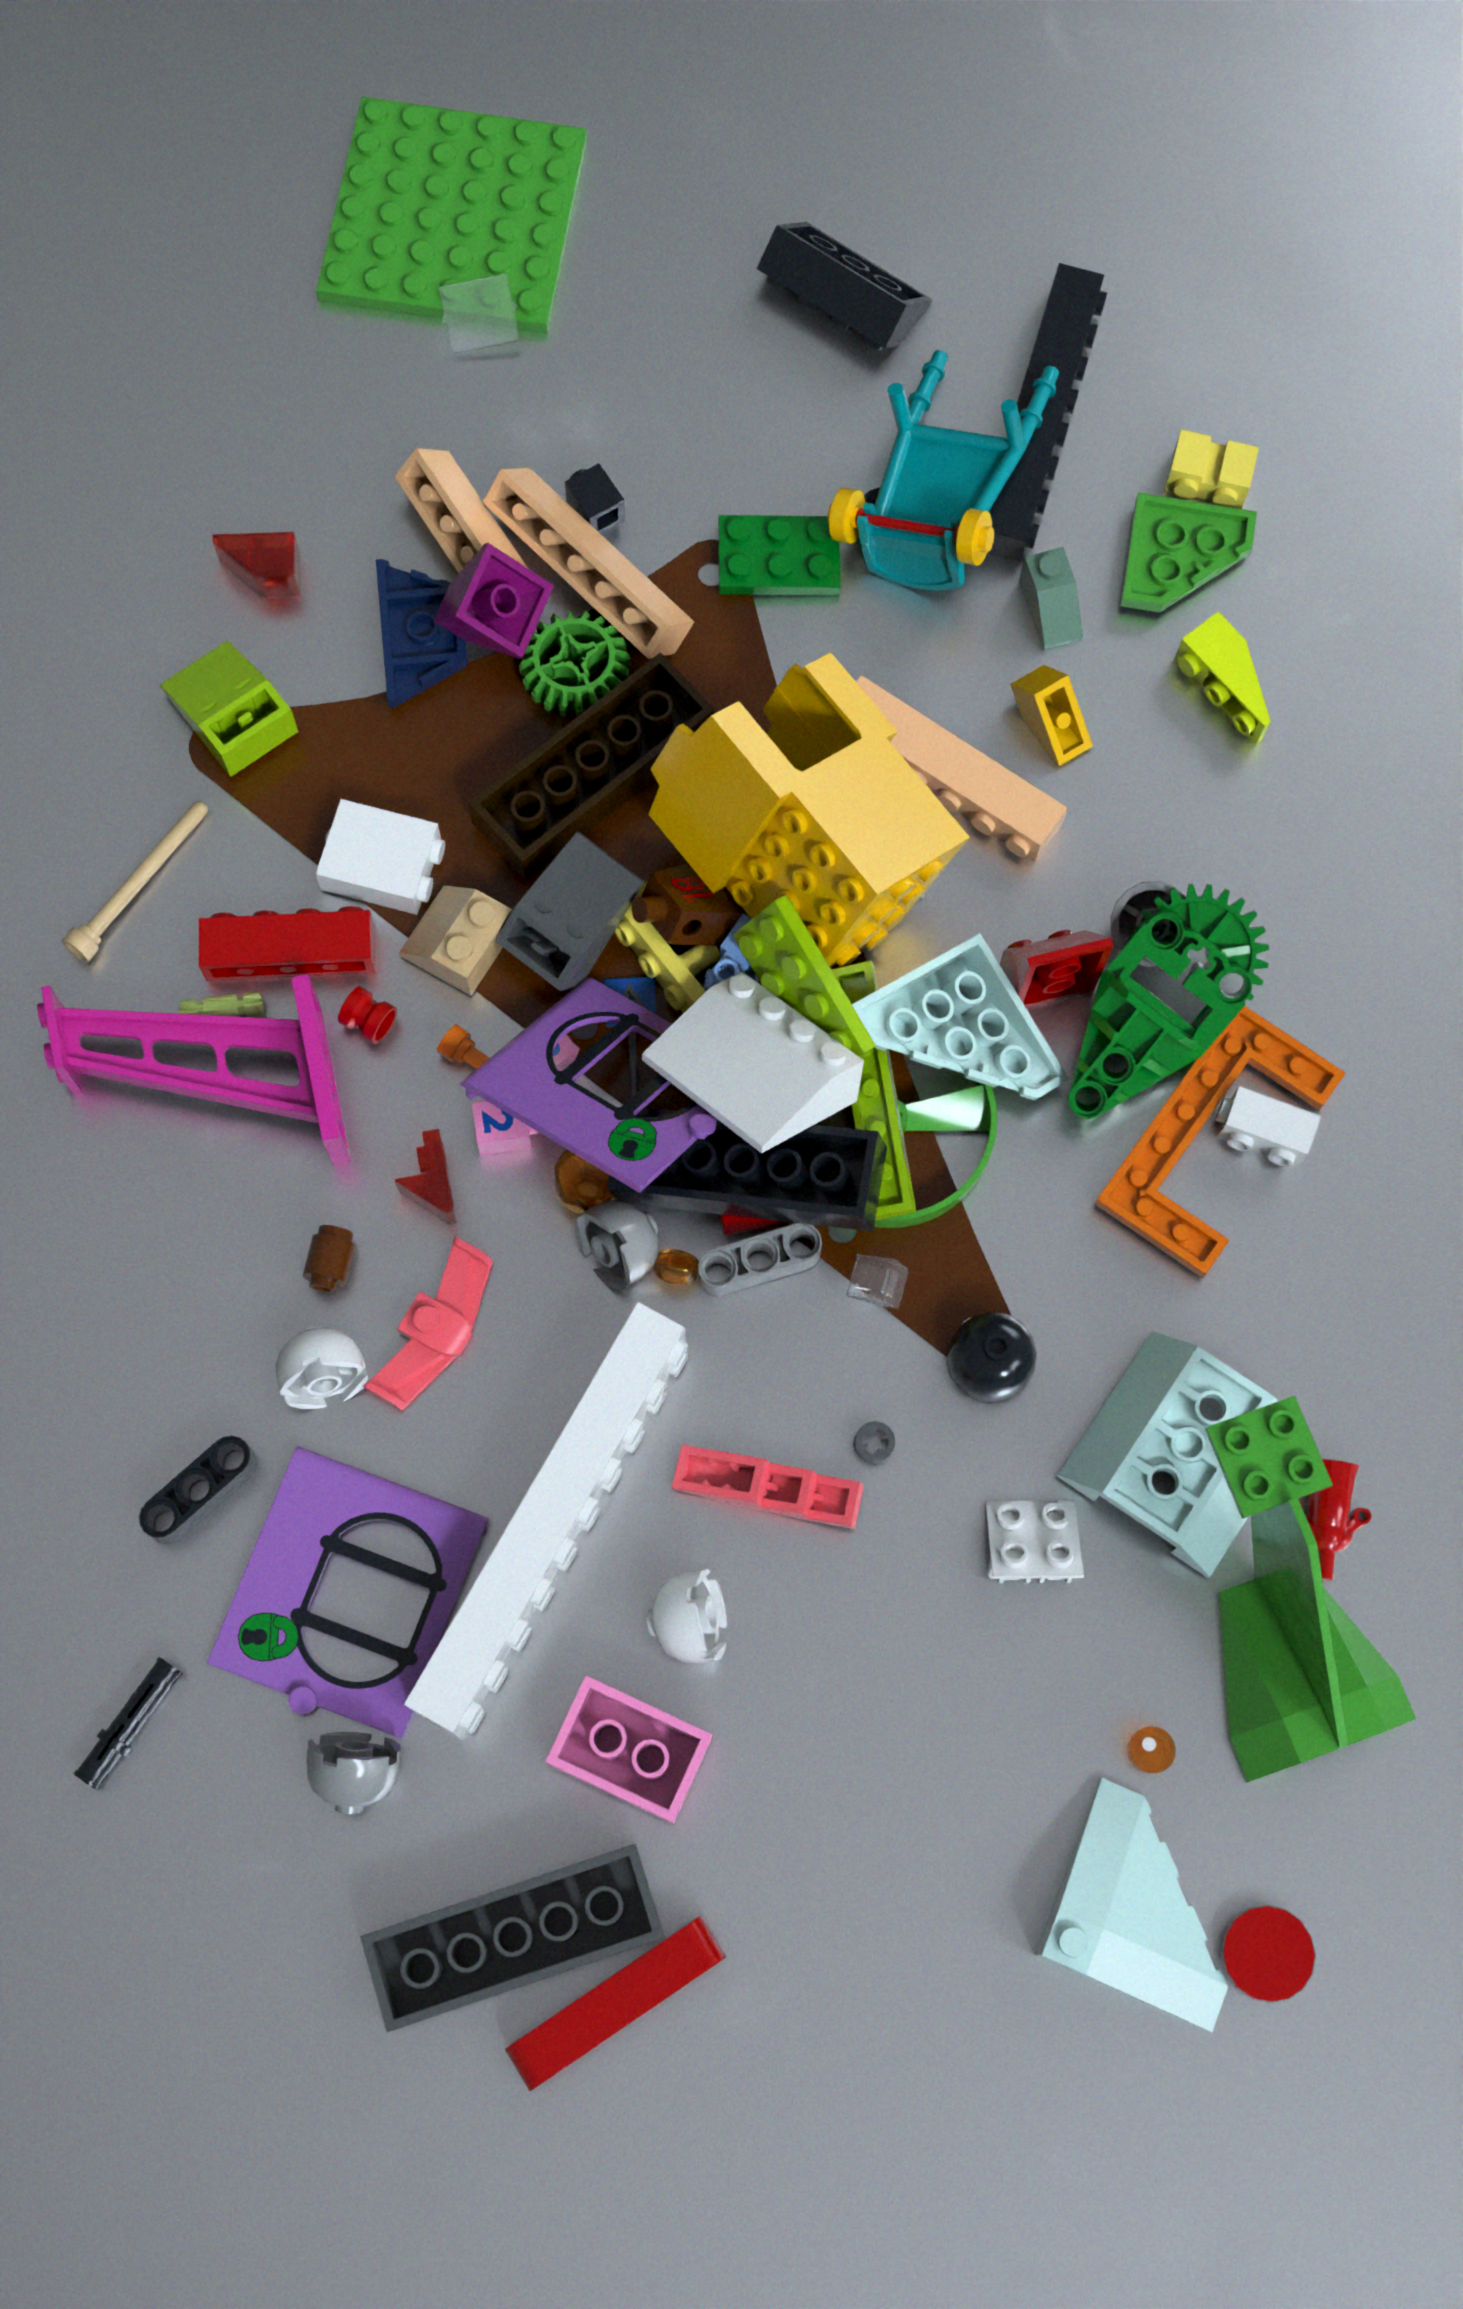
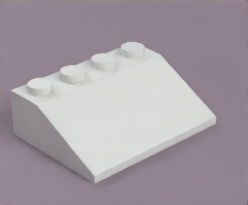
[642,972,864,1153]

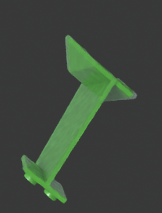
[1205,1395,1416,1783]

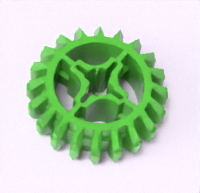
[519,609,630,719]

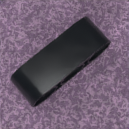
[139,1436,257,1544]

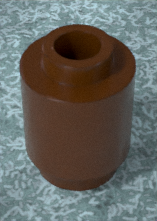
[302,1225,355,1293]

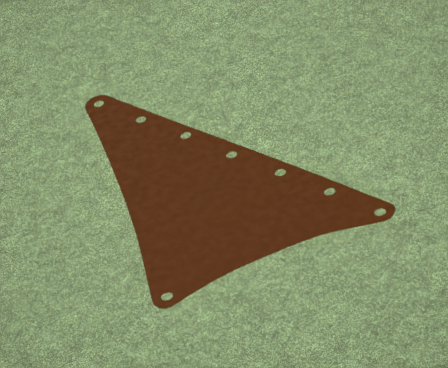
[189,539,1011,1357]

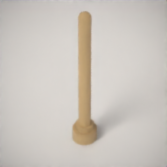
[61,801,208,963]

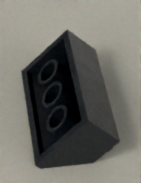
[757,222,933,350]

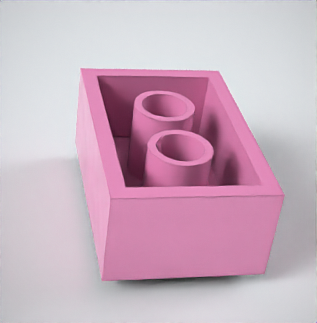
[545,1675,713,1825]

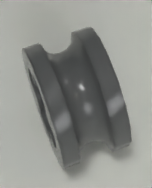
[853,1421,895,1463]

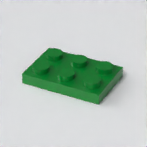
[718,515,841,596]

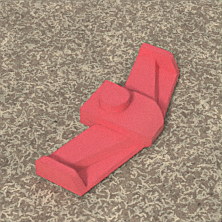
[363,1237,493,1411]

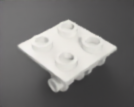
[985,1500,1084,1583]

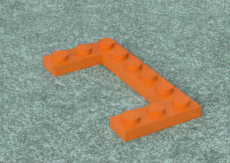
[1094,1006,1346,1278]

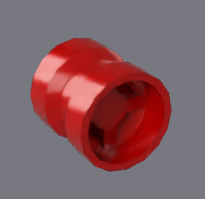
[338,986,397,1044]

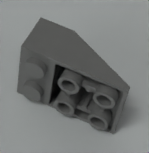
[495,832,645,991]

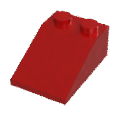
[999,930,1113,1008]

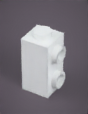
[1215,1086,1321,1167]

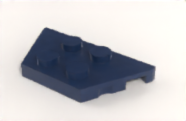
[376,559,468,708]

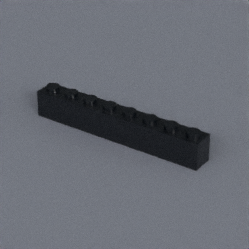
[987,263,1108,562]

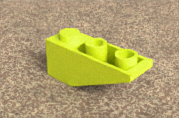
[1175,611,1271,744]

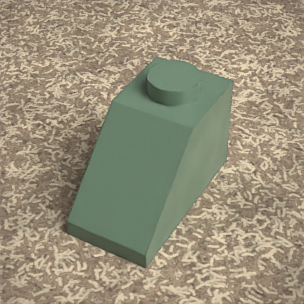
[1019,547,1083,651]

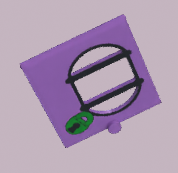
[460,977,718,1193]
[207,1446,489,1739]

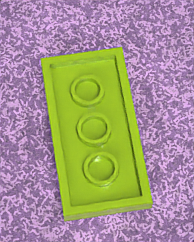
[733,895,877,1058]

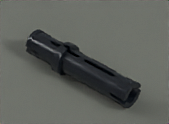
[73,1657,183,1791]

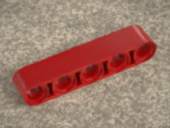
[504,1916,726,2091]

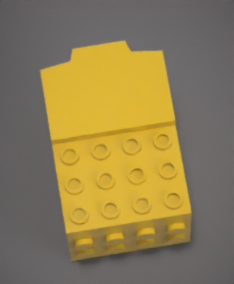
[648,652,970,968]

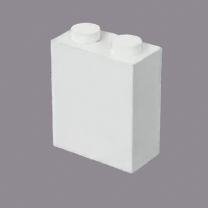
[315,799,445,915]

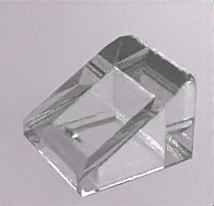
[846,1254,908,1309]

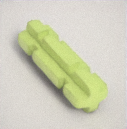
[179,991,265,1017]

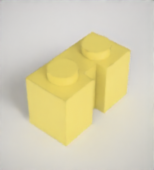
[1164,429,1259,509]

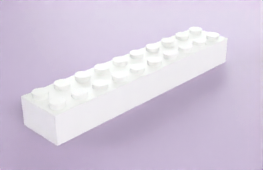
[404,1302,689,1739]

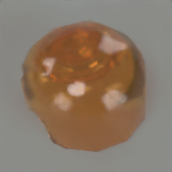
[553,1150,615,1214]

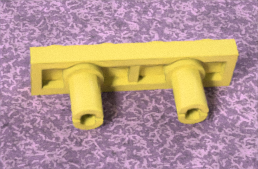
[614,881,720,1013]

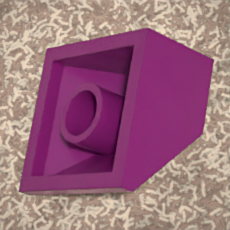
[433,543,554,659]

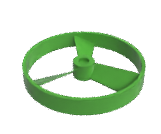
[874,1081,997,1228]

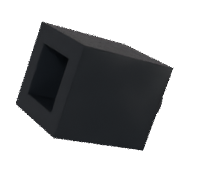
[565,463,625,534]

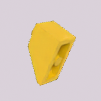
[1010,665,1093,766]

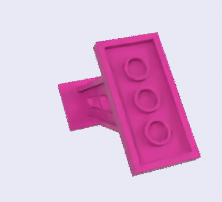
[37,974,351,1166]

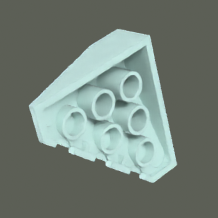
[852,933,1069,1100]
[1035,1778,1228,2032]

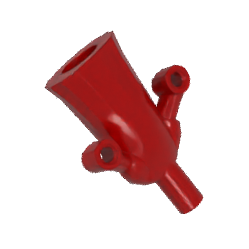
[1299,1459,1372,1581]

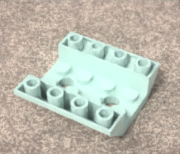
[1057,1331,1278,1578]

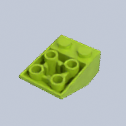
[160,640,299,777]

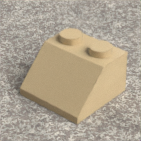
[399,885,512,996]

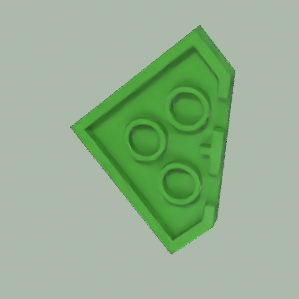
[1120,492,1257,613]

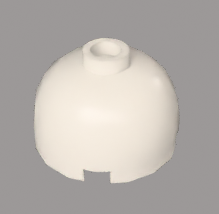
[276,1326,368,1409]
[647,1569,727,1663]

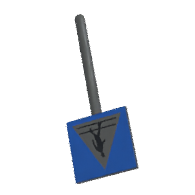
[604,977,657,1098]

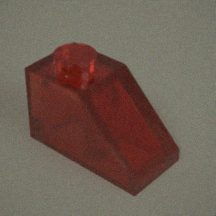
[213,532,300,600]

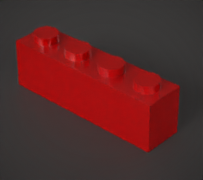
[199,906,376,981]

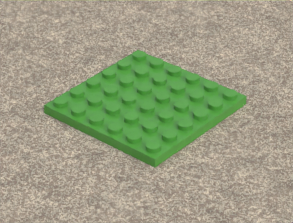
[316,97,588,334]

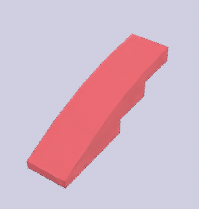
[672,1445,864,1529]

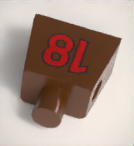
[632,863,742,946]

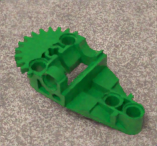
[1068,883,1269,1119]

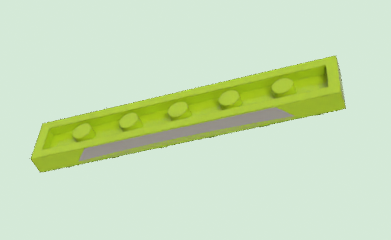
[832,960,917,1221]

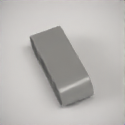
[698,1223,822,1296]

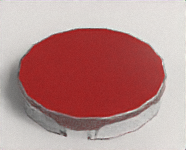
[1219,1905,1316,2003]

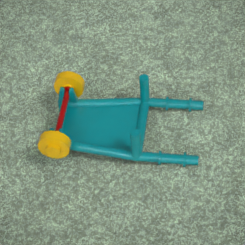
[828,350,1059,591]

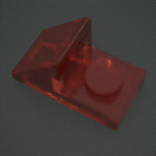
[394,1129,457,1224]

